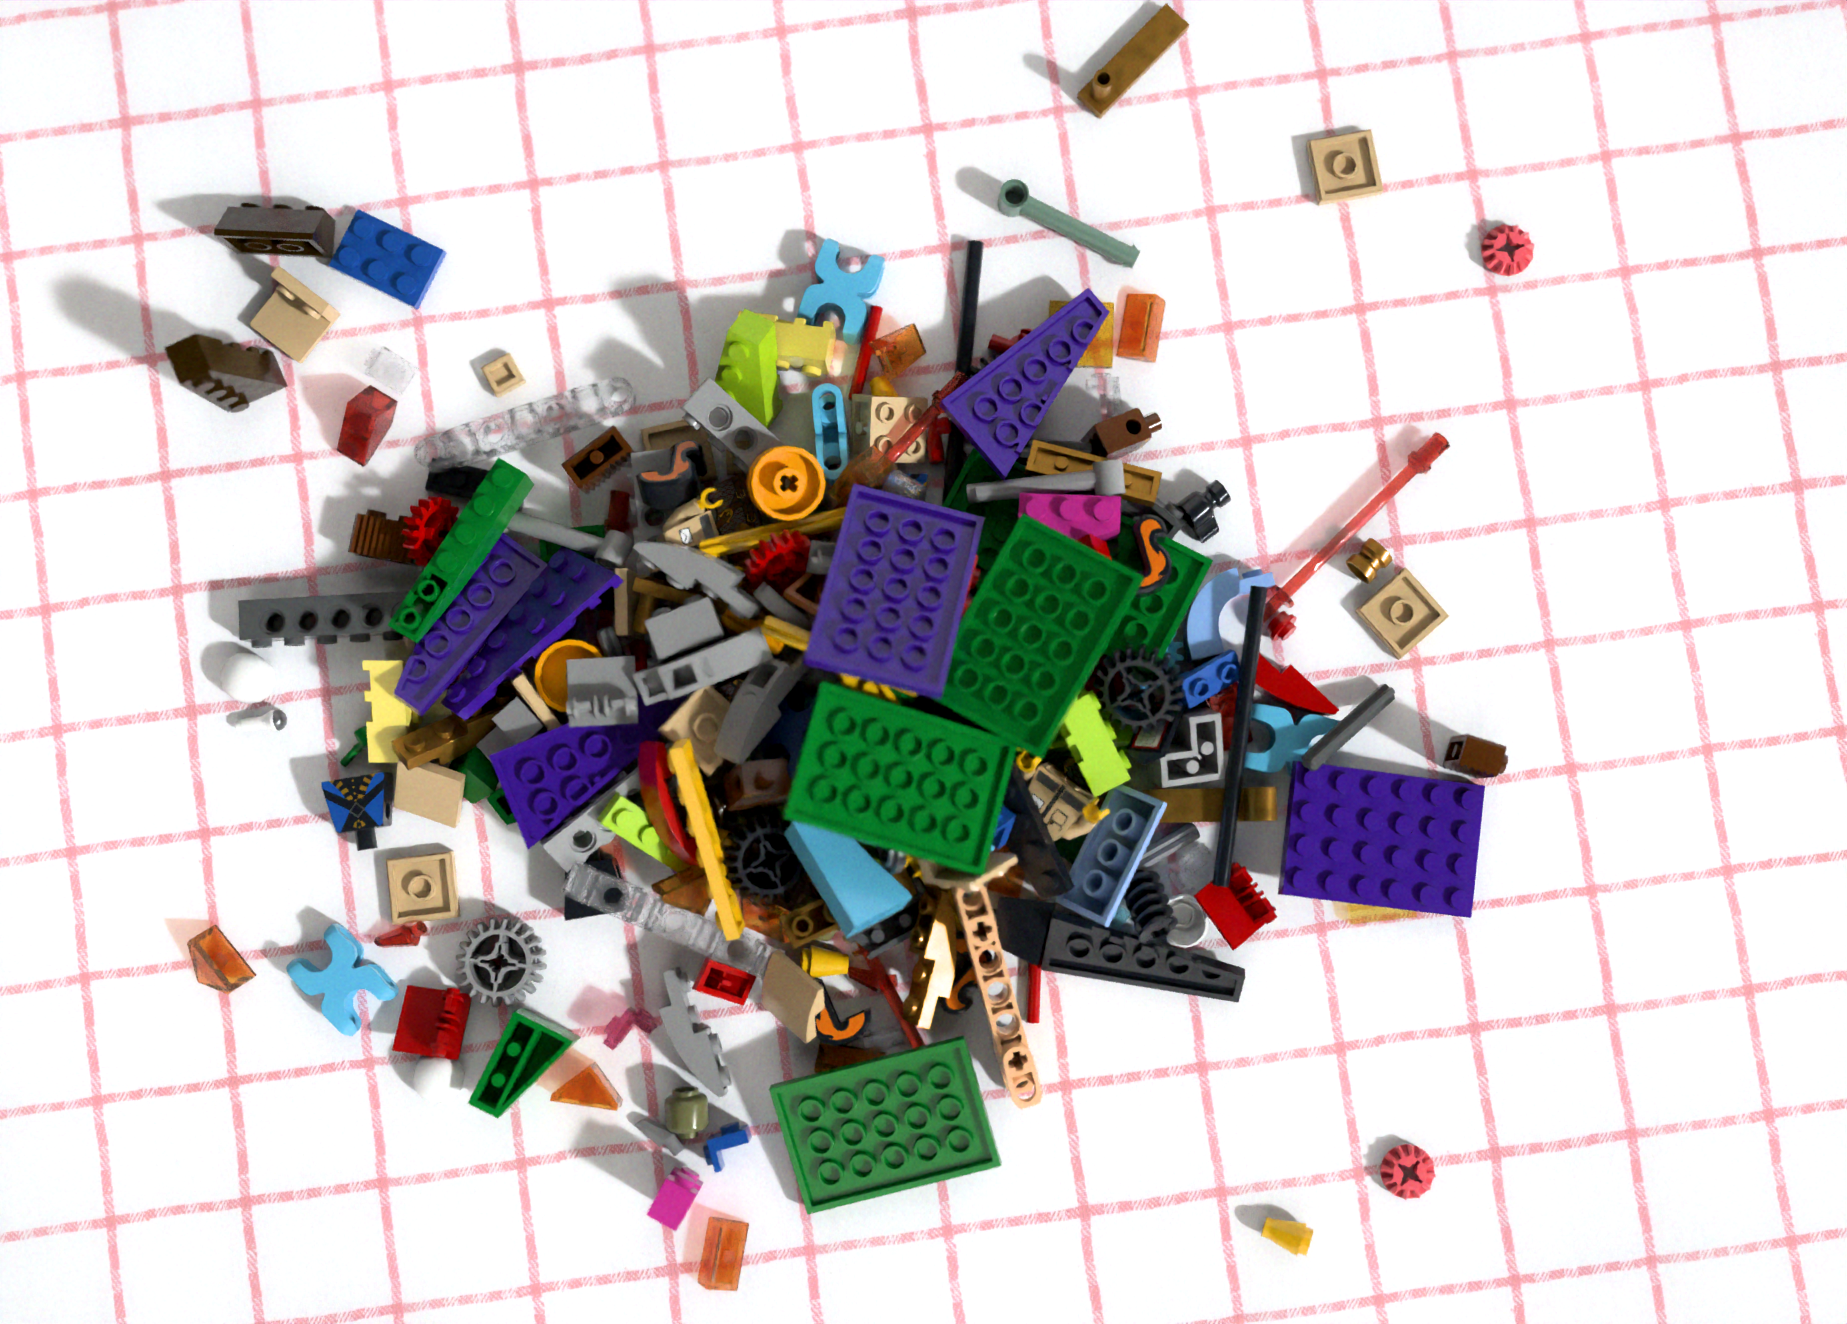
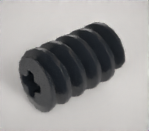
[1123,870,1178,945]

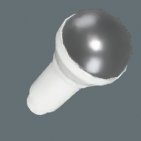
[236,709,287,732]

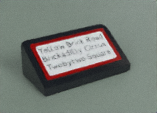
[1127,701,1185,766]

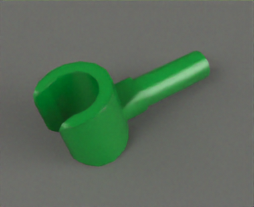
[340,726,368,767]

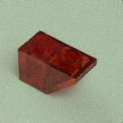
[336,385,398,467]

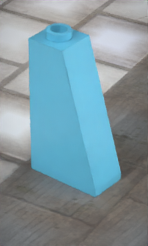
[784,821,912,938]

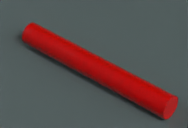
[848,305,883,401]
[1026,955,1042,1023]

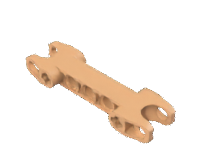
[950,886,1042,1109]

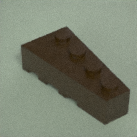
[164,334,287,413]

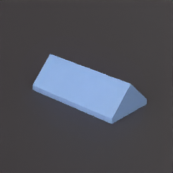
[1055,784,1167,927]

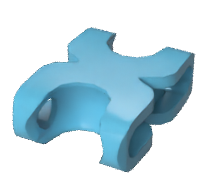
[797,238,885,346]
[812,383,851,490]
[1244,703,1340,777]
[286,923,399,1036]

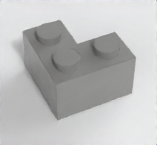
[645,594,727,662]
[476,697,548,763]
[1147,707,1225,788]

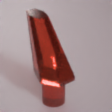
[374,921,427,948]
[848,966,898,994]

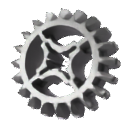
[456,917,547,1008]

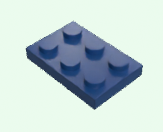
[328,209,447,310]

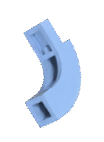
[1183,567,1275,662]

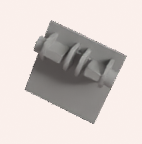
[566,656,638,727]

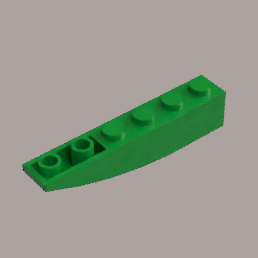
[388,457,534,643]

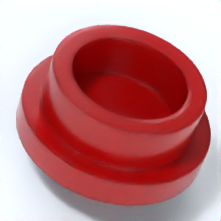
[1266,611,1297,641]

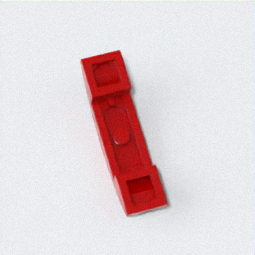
[638,741,700,867]

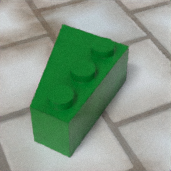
[468,1007,581,1119]

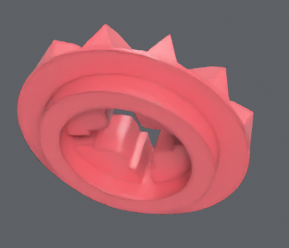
[1481,223,1535,276]
[1380,1144,1436,1200]

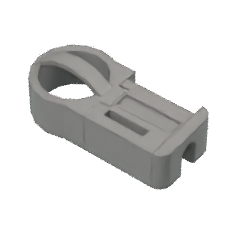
[753,581,814,633]

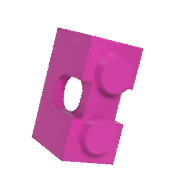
[646,1166,704,1232]

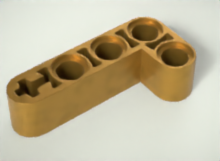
[1142,787,1278,823]

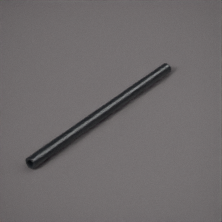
[941,240,984,506]
[1212,586,1267,887]

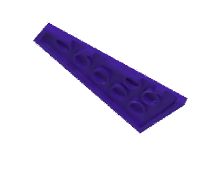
[939,288,1109,481]
[394,533,548,717]
[440,546,624,721]
[489,694,688,850]

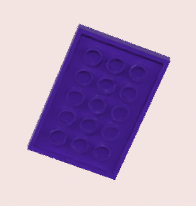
[804,484,985,699]
[1278,761,1485,918]

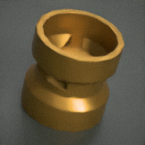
[1345,538,1393,584]

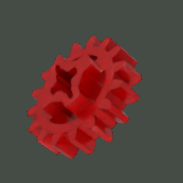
[401,496,459,567]
[744,529,811,594]

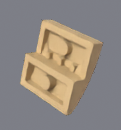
[762,949,825,1044]

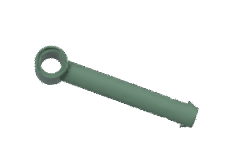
[997,179,1140,269]

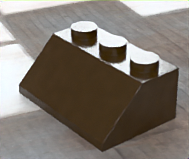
[214,203,335,258]

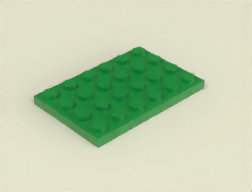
[928,513,1144,760]
[782,681,1017,876]
[769,1035,1002,1215]

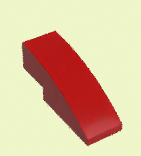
[1255,653,1339,716]

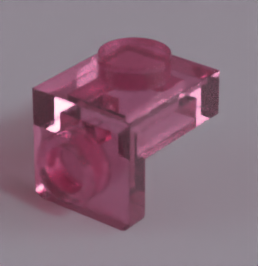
[603,1007,657,1051]

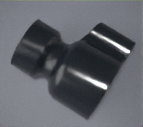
[1176,480,1231,543]

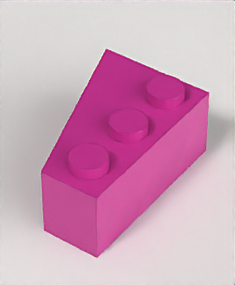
[1018,493,1121,541]

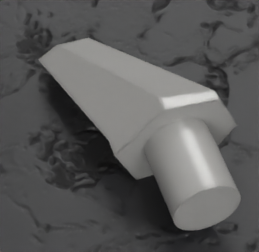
[634,1118,685,1157]

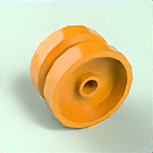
[746,446,826,521]
[534,639,605,712]

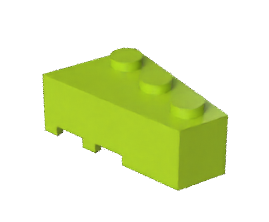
[714,308,783,429]
[1059,687,1132,797]

